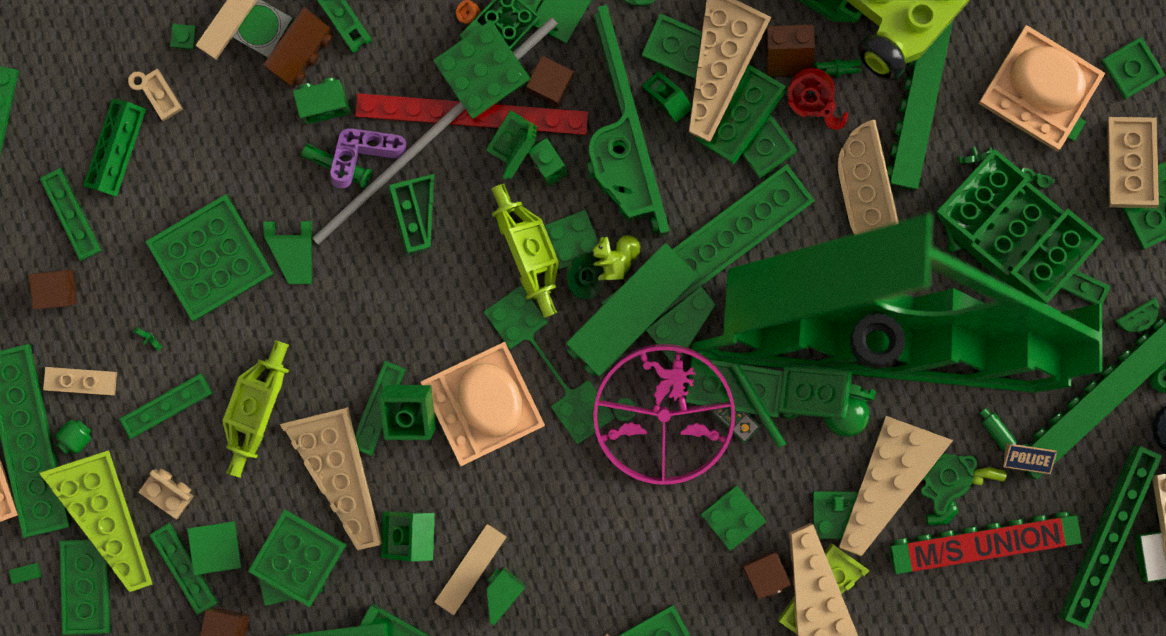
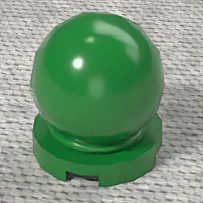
[823,384,876,437]

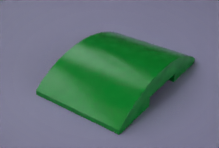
[936,149,1104,305]

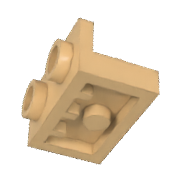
[138,468,194,519]

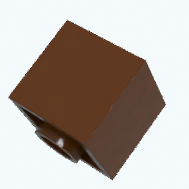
[526,56,574,108]
[29,269,77,310]
[741,550,791,600]
[200,607,250,636]

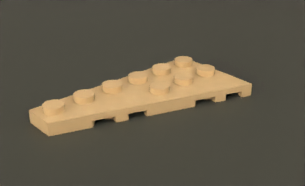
[689,0,771,143]
[280,408,382,550]
[839,416,953,556]
[789,523,858,636]

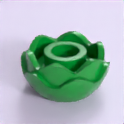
[1150,364,1166,393]

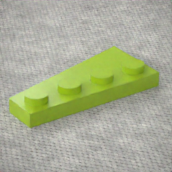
[777,543,870,633]

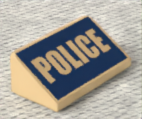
[1003,444,1057,474]

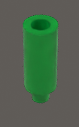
[979,407,1017,452]

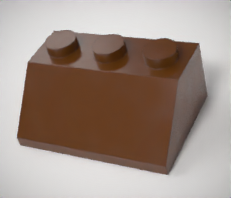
[263,7,333,88]

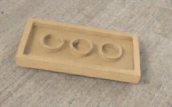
[1107,117,1159,208]

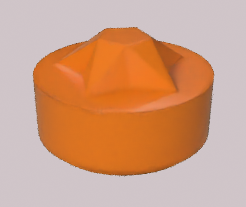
[456,0,480,25]

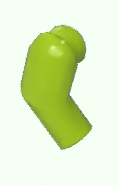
[972,467,1007,485]

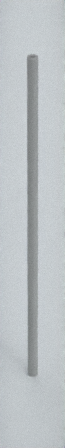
[313,17,558,245]

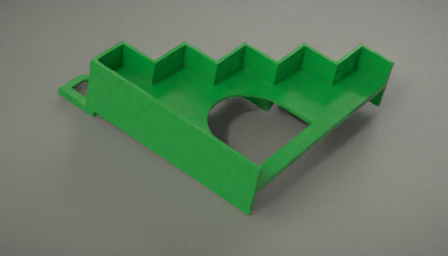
[691,214,1102,393]

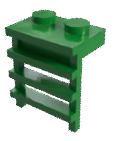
[486,110,538,180]

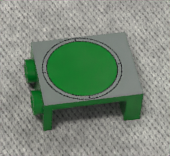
[231,0,294,59]

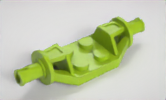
[491,184,559,318]
[222,340,289,478]

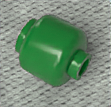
[56,419,91,454]

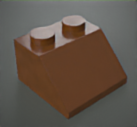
[765,25,815,77]

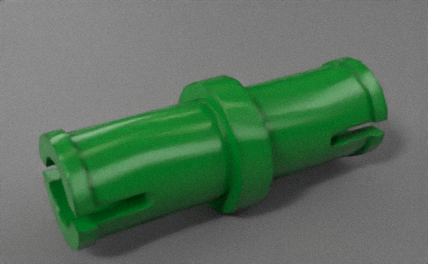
[812,59,861,78]

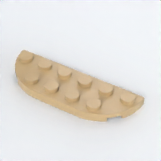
[838,120,899,234]

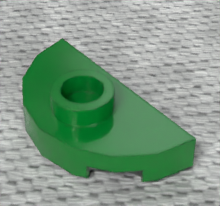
[1114,297,1159,333]

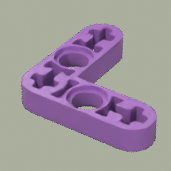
[331,129,406,188]

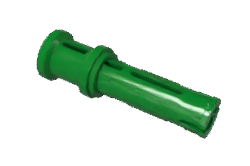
[302,143,372,189]

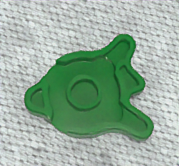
[921,453,977,516]

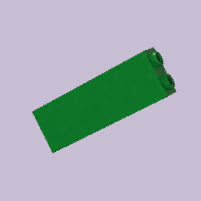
[566,243,699,377]

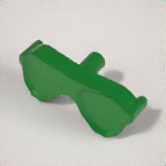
[132,327,162,352]

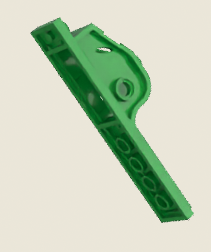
[586,5,670,237]

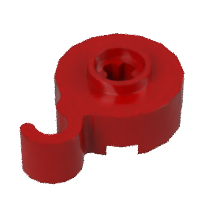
[788,68,848,130]

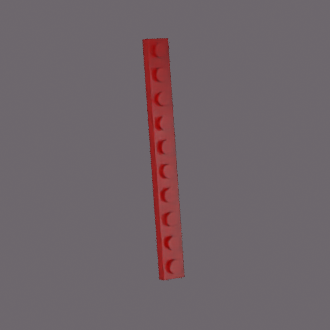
[355,93,588,136]

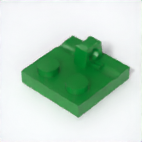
[813,491,859,539]

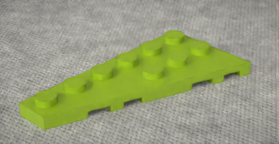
[39,450,153,592]

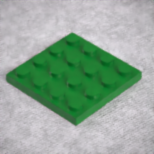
[145,194,274,322]

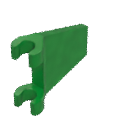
[263,221,312,284]

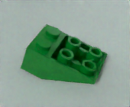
[459,0,540,51]

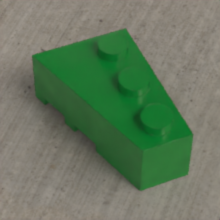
[387,174,435,256]
[645,287,716,366]

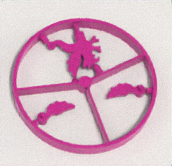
[593,344,735,485]

